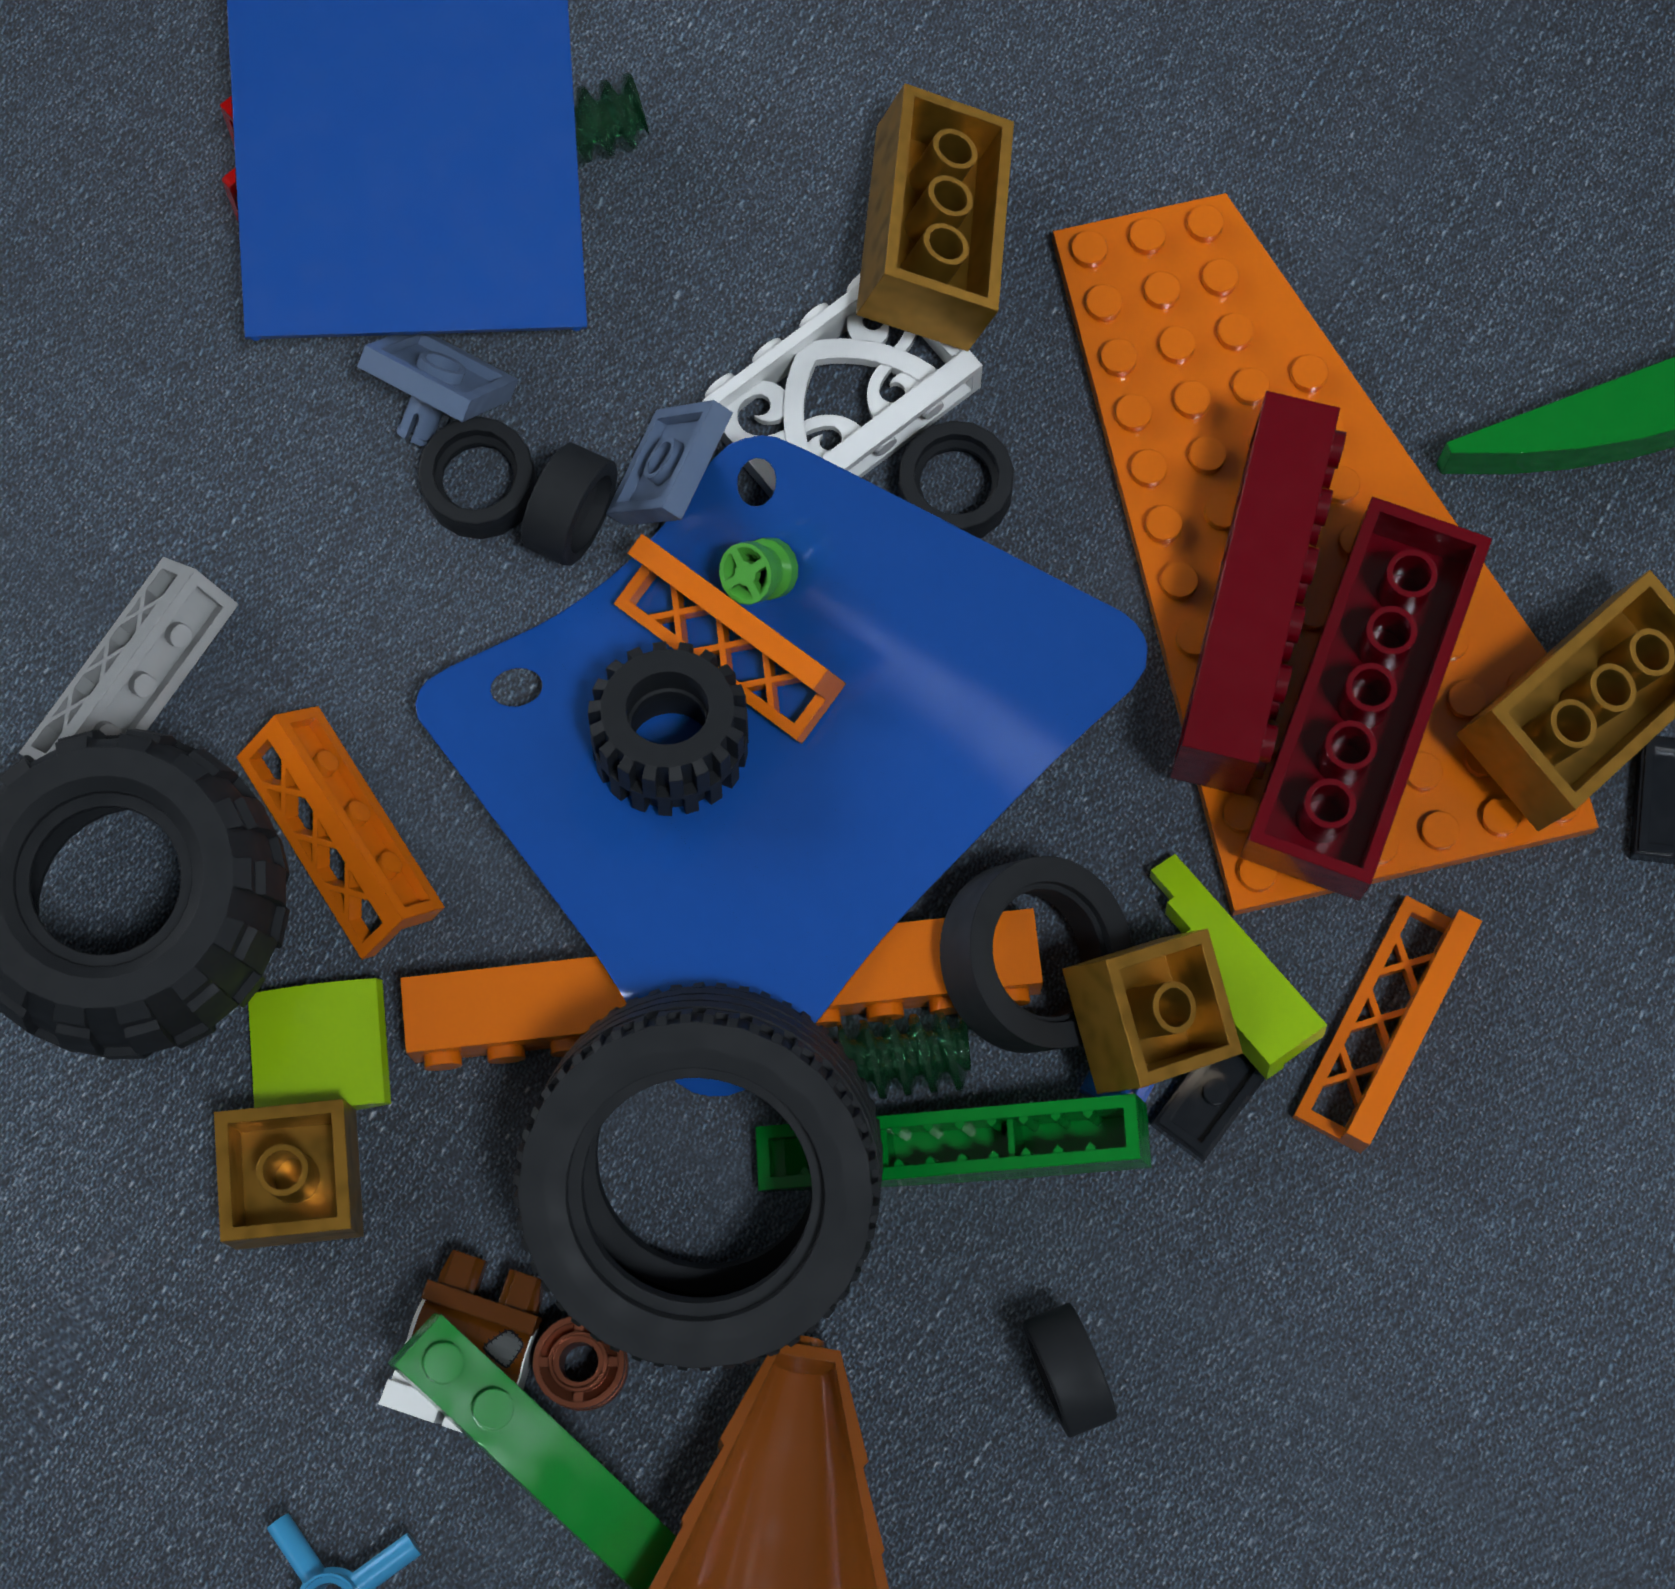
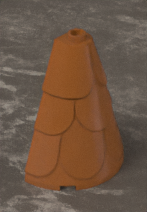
[649,1336,889,1589]

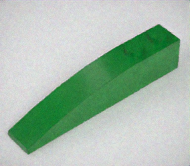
[1436,357,1675,475]
[756,1094,1152,1192]
[388,1313,677,1589]

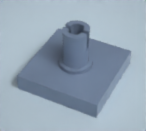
[357,334,519,447]
[606,400,733,526]

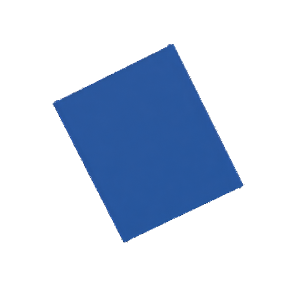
[227,0,587,341]

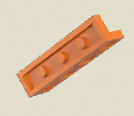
[614,534,846,744]
[236,706,445,960]
[1292,895,1482,1154]

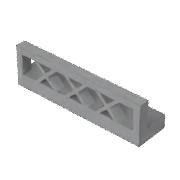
[19,557,239,760]

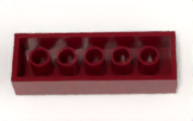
[1170,391,1347,796]
[1240,496,1492,901]

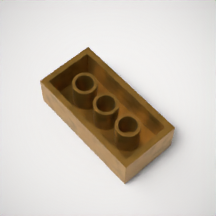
[856,83,1014,351]
[1456,570,1675,831]

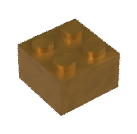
[1062,928,1243,1094]
[214,1099,364,1250]

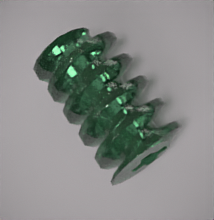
[574,72,649,163]
[837,1011,971,1099]

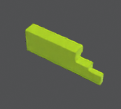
[1150,854,1327,1080]

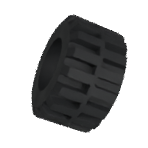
[588,641,749,816]

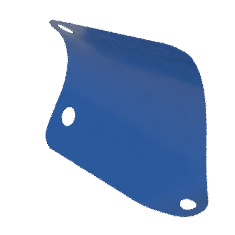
[415,435,1148,1097]

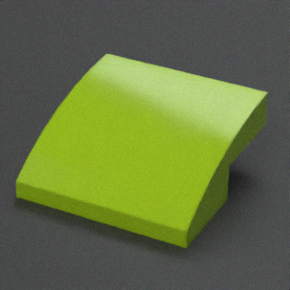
[248,978,391,1110]

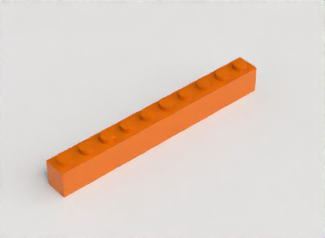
[400,908,1043,1071]

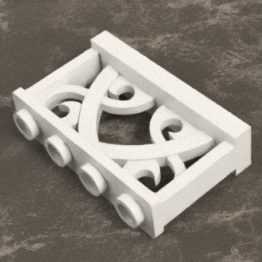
[702,273,982,498]

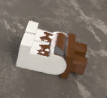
[378,1250,546,1433]

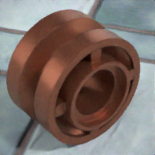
[533,1317,629,1411]

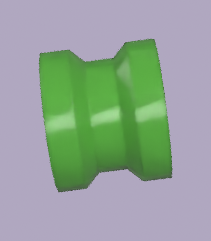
[719,537,798,605]

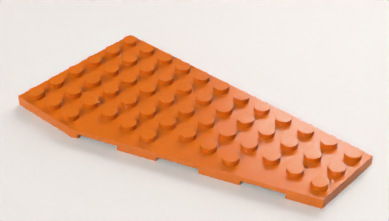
[1052,193,1599,916]

